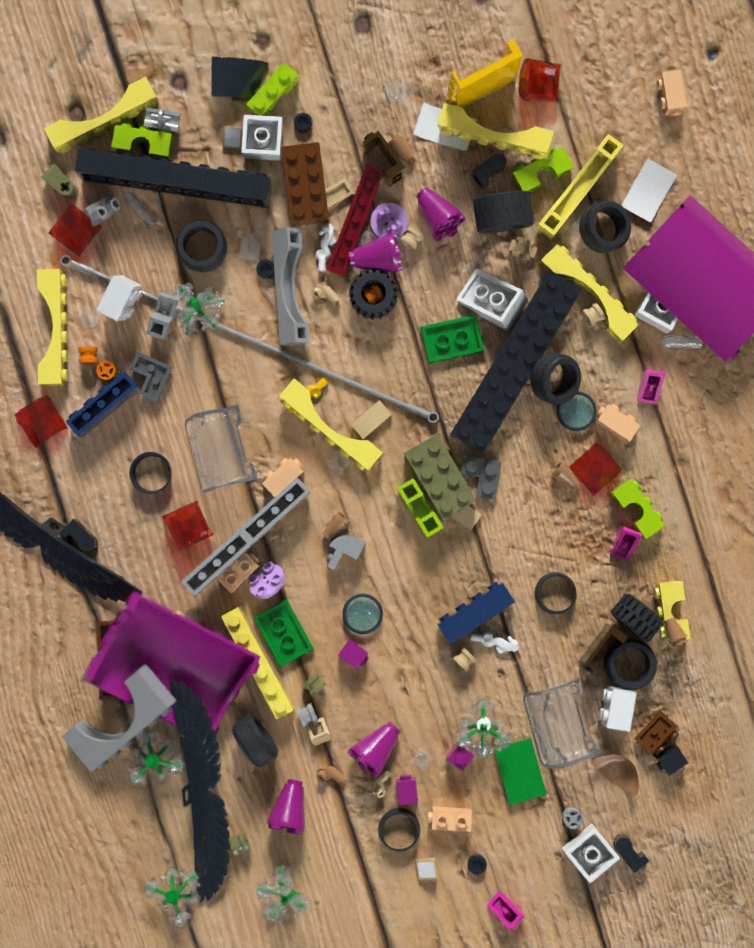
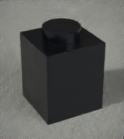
[655,744,688,776]

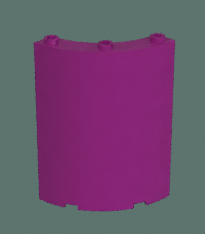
[623,195,754,362]
[81,592,261,735]

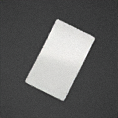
[413,103,477,151]
[621,159,677,222]

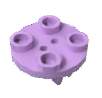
[370,203,408,239]
[248,562,285,599]

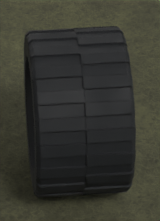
[473,191,534,233]

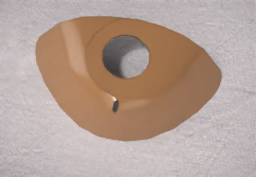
[592,754,639,795]

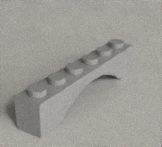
[272,227,310,346]

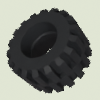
[349,269,397,320]
[611,593,664,642]

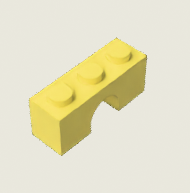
[654,580,690,642]

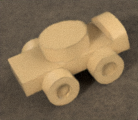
[509,237,538,261]

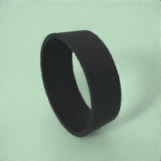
[129,452,172,494]
[535,572,577,614]
[378,808,420,852]

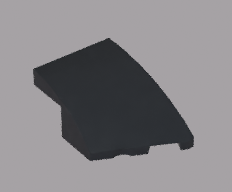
[211,57,269,101]

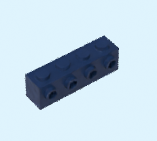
[66,372,141,438]
[437,581,515,644]

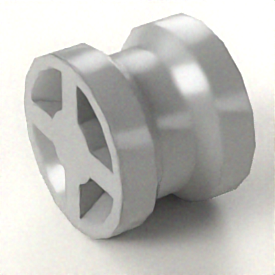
[297,703,318,727]
[562,807,583,829]

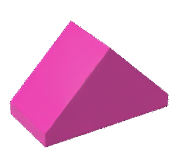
[637,369,666,404]
[610,527,642,562]
[487,891,525,931]

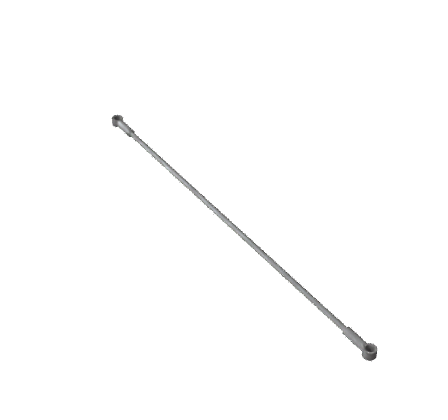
[60,255,439,424]

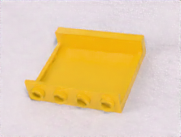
[446,38,523,108]

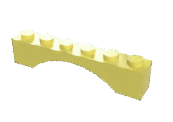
[44,77,159,153]
[437,103,555,160]
[536,134,623,240]
[539,244,639,343]
[37,269,68,386]
[279,379,383,471]
[221,606,295,720]

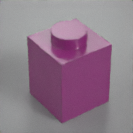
[338,639,369,669]
[446,742,474,771]
[396,774,418,805]

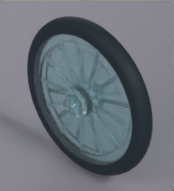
[556,391,597,431]
[342,593,383,634]

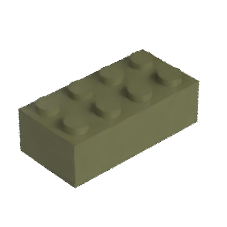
[404,434,476,521]

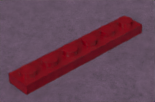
[326,163,384,277]

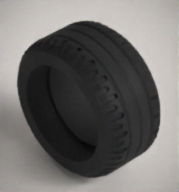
[579,200,632,253]
[176,220,227,272]
[530,353,581,405]
[604,638,657,690]
[232,715,278,767]

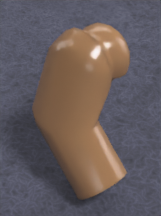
[316,766,346,784]

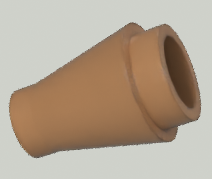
[388,133,415,162]
[551,462,580,489]
[322,512,350,541]
[664,617,688,648]

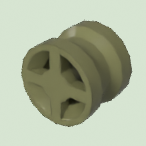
[302,673,326,697]
[229,831,251,856]

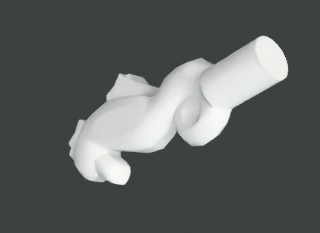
[316,224,336,272]
[471,632,519,654]

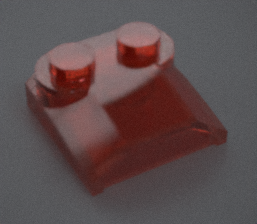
[518,58,561,103]
[48,203,102,257]
[14,395,68,448]
[569,442,622,496]
[161,501,213,552]

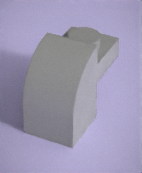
[146,292,179,340]
[326,535,365,570]

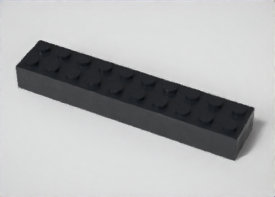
[75,147,272,209]
[449,270,582,455]

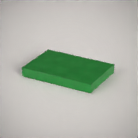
[420,315,484,364]
[253,598,314,668]
[494,738,547,805]

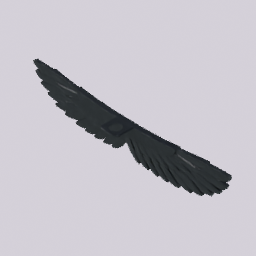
[0,492,143,602]
[169,680,231,903]

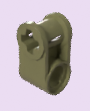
[41,164,78,200]

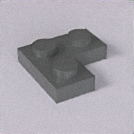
[130,352,173,402]
[461,455,502,500]

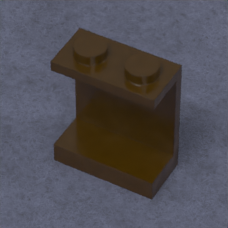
[363,130,405,188]
[579,623,628,675]

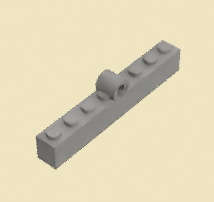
[181,477,310,598]

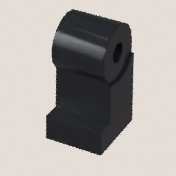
[471,153,507,189]
[60,519,98,552]
[613,834,649,873]

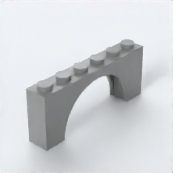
[62,665,176,772]

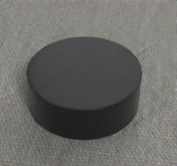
[294,113,313,133]
[256,259,275,279]
[467,854,487,875]

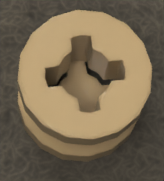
[400,227,424,250]
[582,303,605,327]
[453,647,477,671]

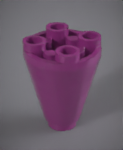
[416,188,466,242]
[349,233,402,272]
[347,722,400,778]
[267,779,305,835]

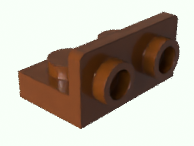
[634,711,680,757]

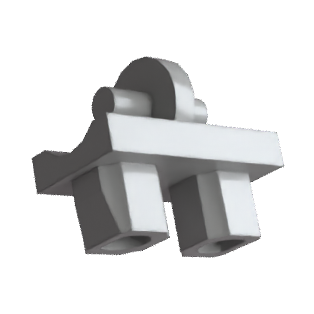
[143,108,181,133]
[83,193,121,226]

